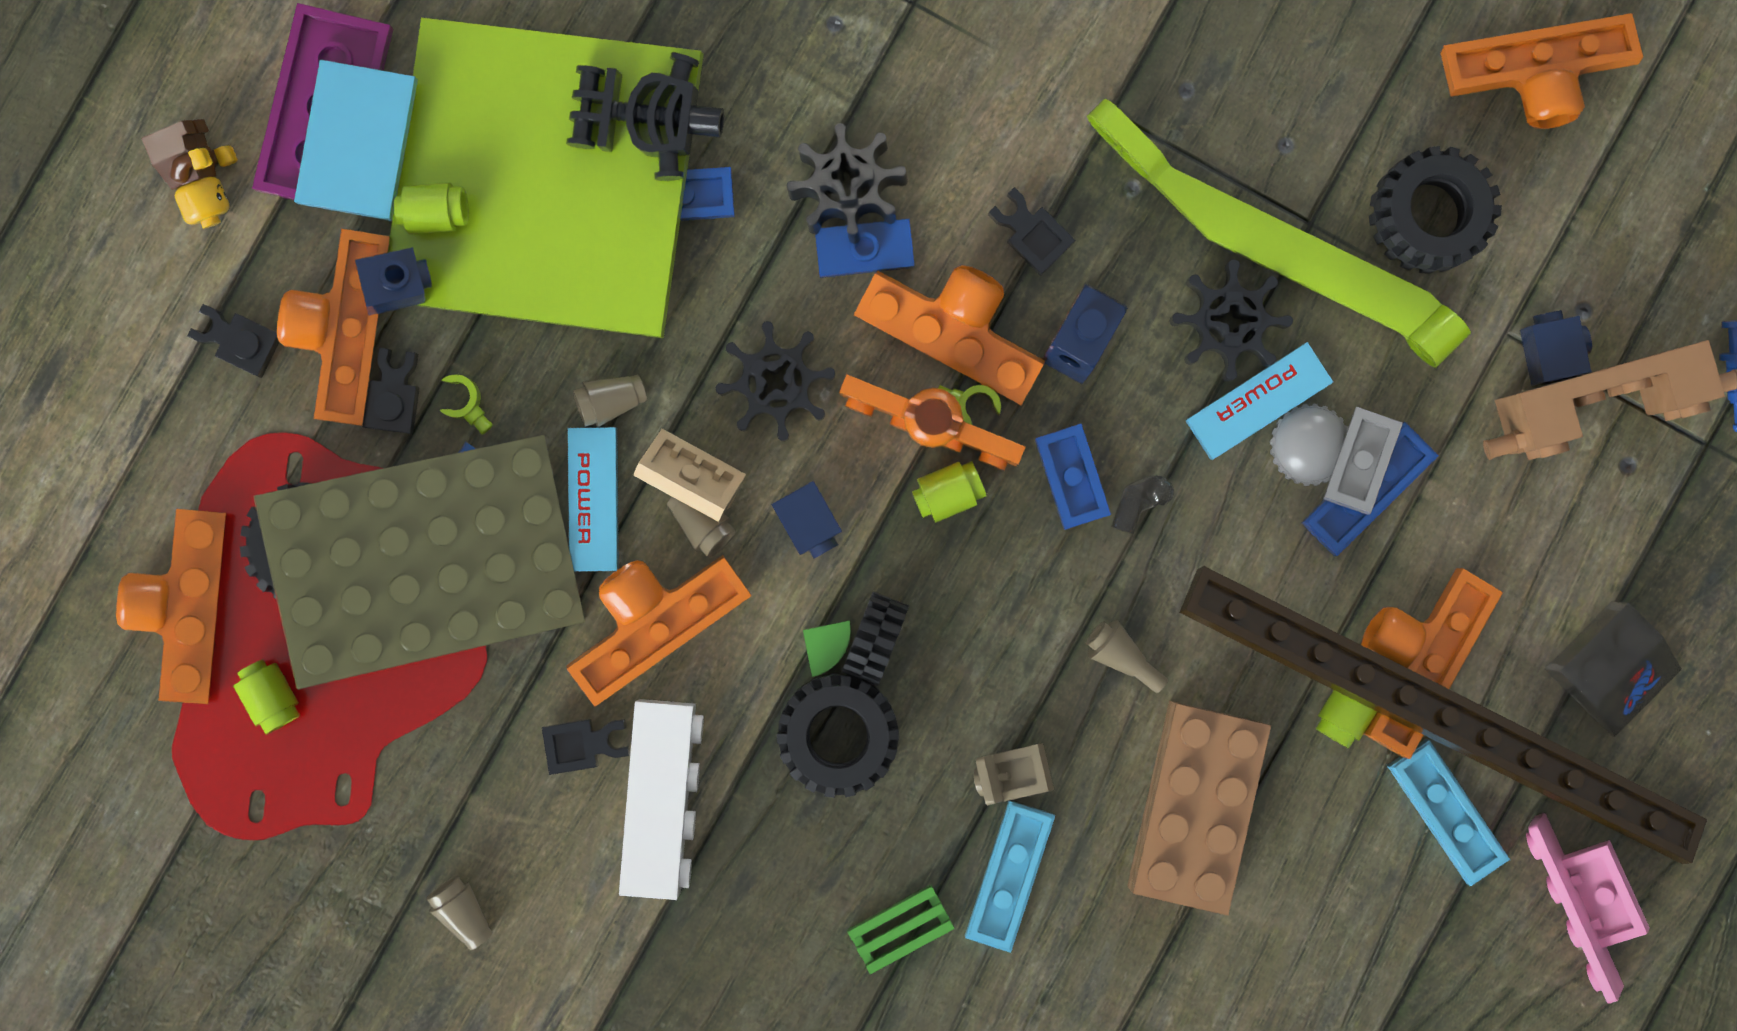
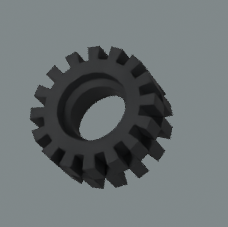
[842,591,909,686]

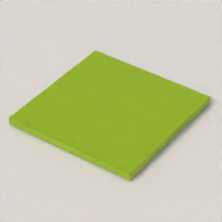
[388,17,704,338]

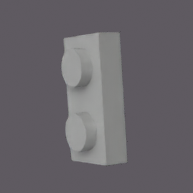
[1323,407,1403,515]

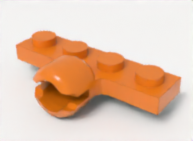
[1441,13,1643,129]
[276,229,390,426]
[854,265,1045,406]
[839,374,1025,471]
[116,509,226,704]
[567,555,752,707]
[1361,568,1503,759]

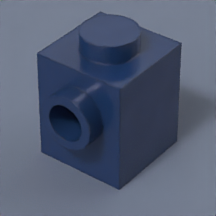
[355,247,432,316]
[1520,310,1592,386]
[771,481,842,559]

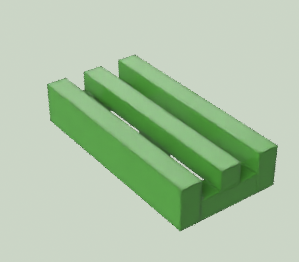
[847,884,954,974]

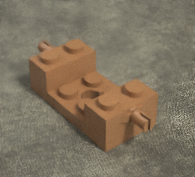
[1483,340,1737,460]

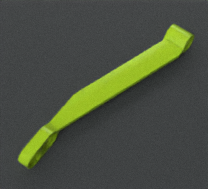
[1087,99,1471,368]

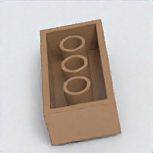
[1127,700,1271,916]

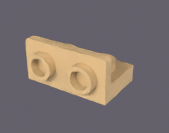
[634,429,746,522]

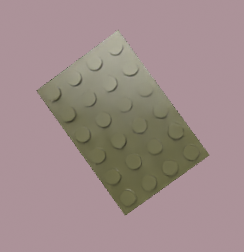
[253,435,585,689]

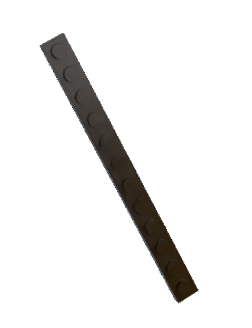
[1179,566,1707,864]

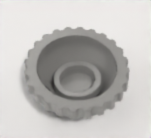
[1270,404,1348,486]

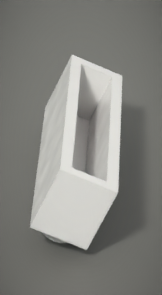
[619,699,704,900]

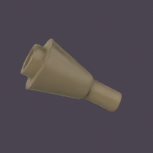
[1086,620,1168,693]

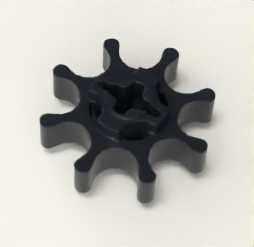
[787,123,908,244]
[1169,259,1293,382]
[715,321,835,442]

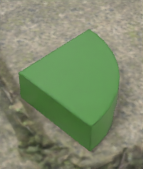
[803,620,851,677]

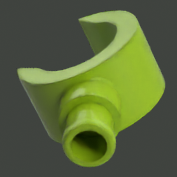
[440,374,493,435]
[938,385,1001,425]

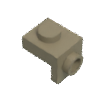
[974,743,1054,806]

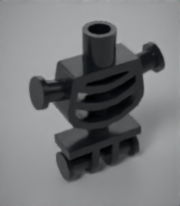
[566,52,725,181]

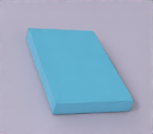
[294,60,418,221]

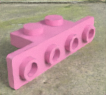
[1526,813,1650,1004]

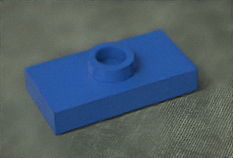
[815,219,915,278]

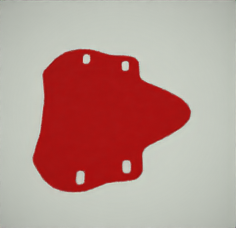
[172,433,488,840]

